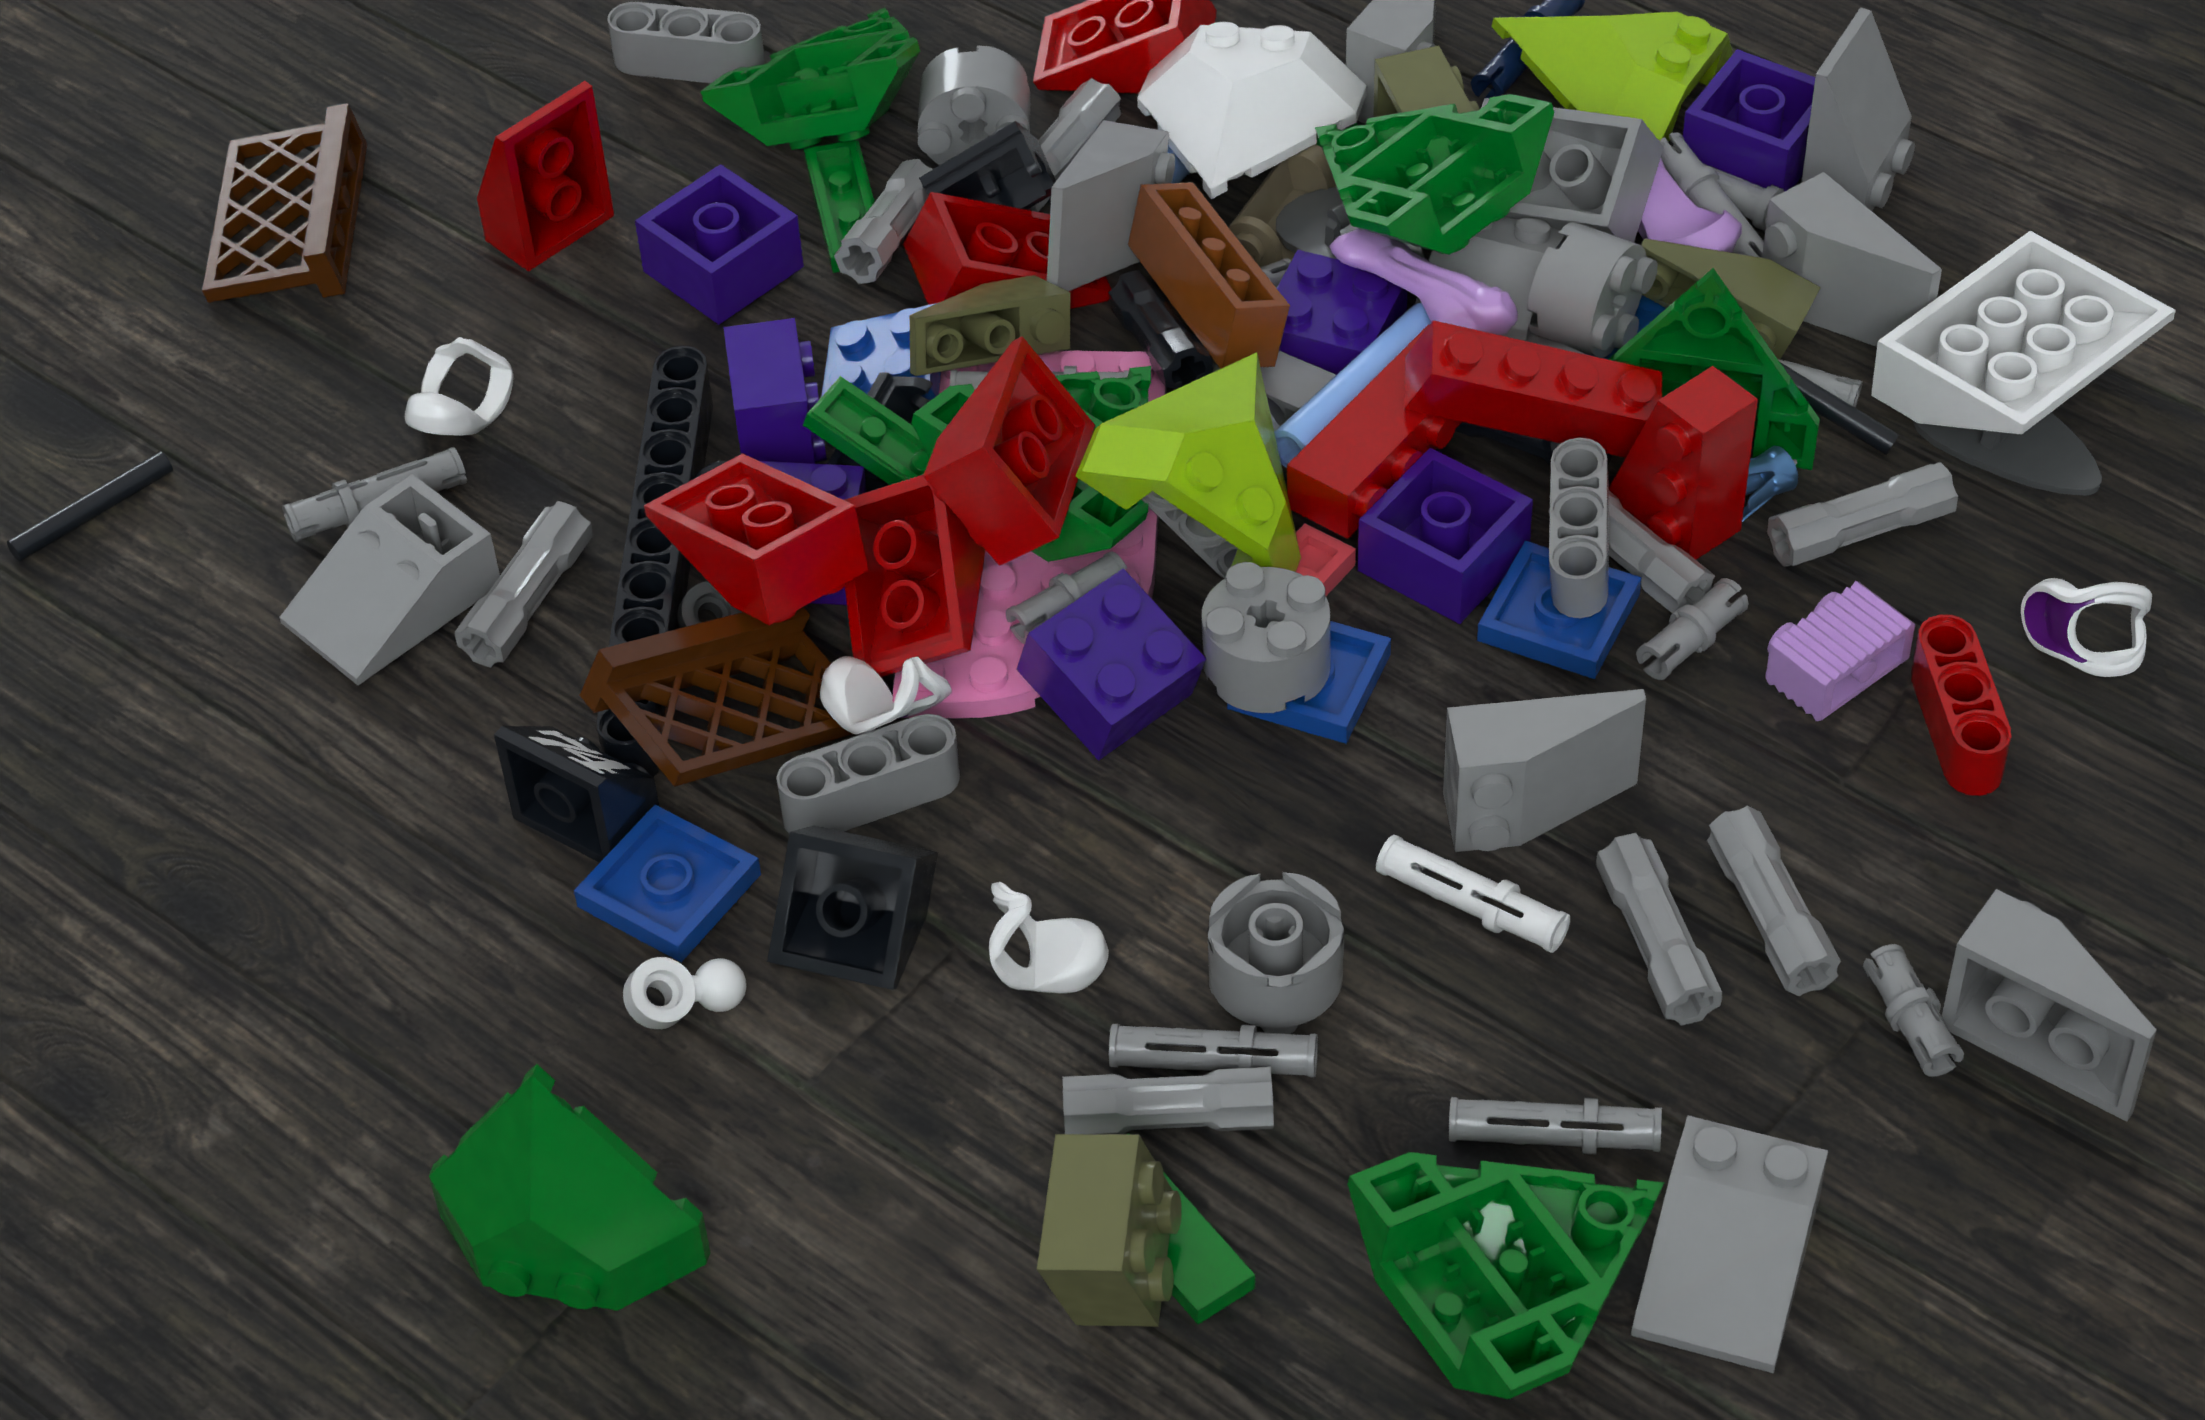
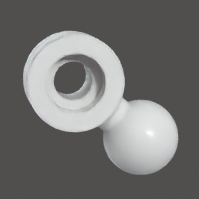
[623,957,747,1029]

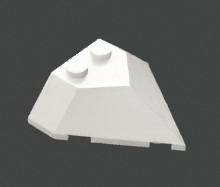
[1137,22,1367,199]

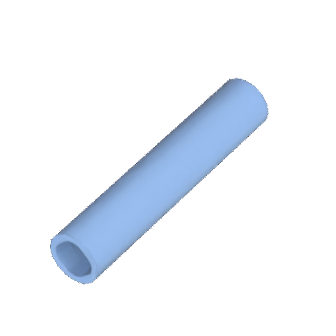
[1274,303,1431,468]

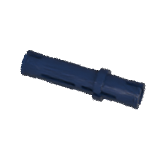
[1471,0,1585,101]

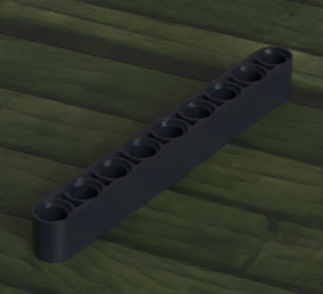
[596,346,713,777]

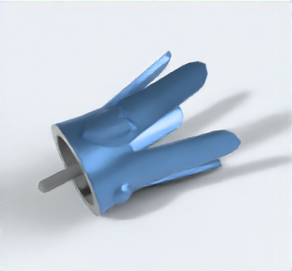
[1742,446,1798,522]

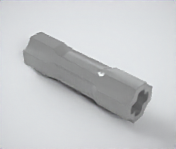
[1028,78,1122,212]
[834,159,933,284]
[1767,462,1958,567]
[1548,491,1715,613]
[455,501,593,668]
[1707,806,1841,996]
[1596,833,1722,1026]
[1062,1067,1274,1134]

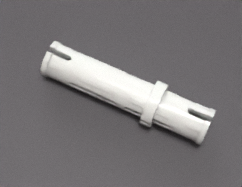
[1376,835,1570,953]

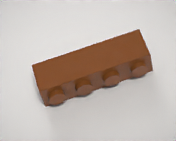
[1128,182,1290,369]

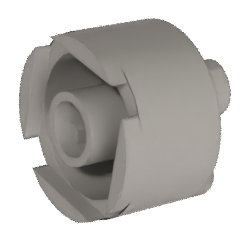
[918,45,1031,165]
[1527,222,1658,358]
[1202,562,1331,713]
[1208,872,1344,1034]

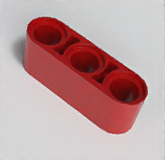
[1911,614,2012,796]

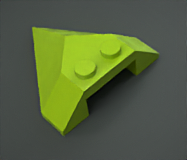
[1491,12,1733,142]
[1075,352,1301,572]

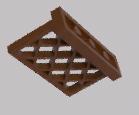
[202,103,367,303]
[579,607,852,787]

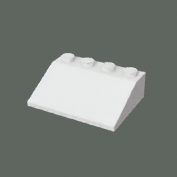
[1871,231,2175,434]

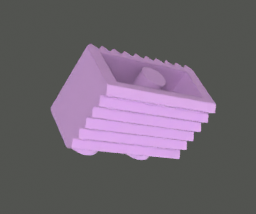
[1765,581,1915,721]

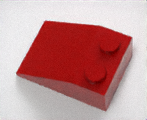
[1033,0,1217,93]
[477,81,614,272]
[903,192,1112,309]
[923,336,1095,566]
[644,453,869,626]
[844,474,986,677]

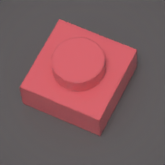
[1296,523,1356,596]

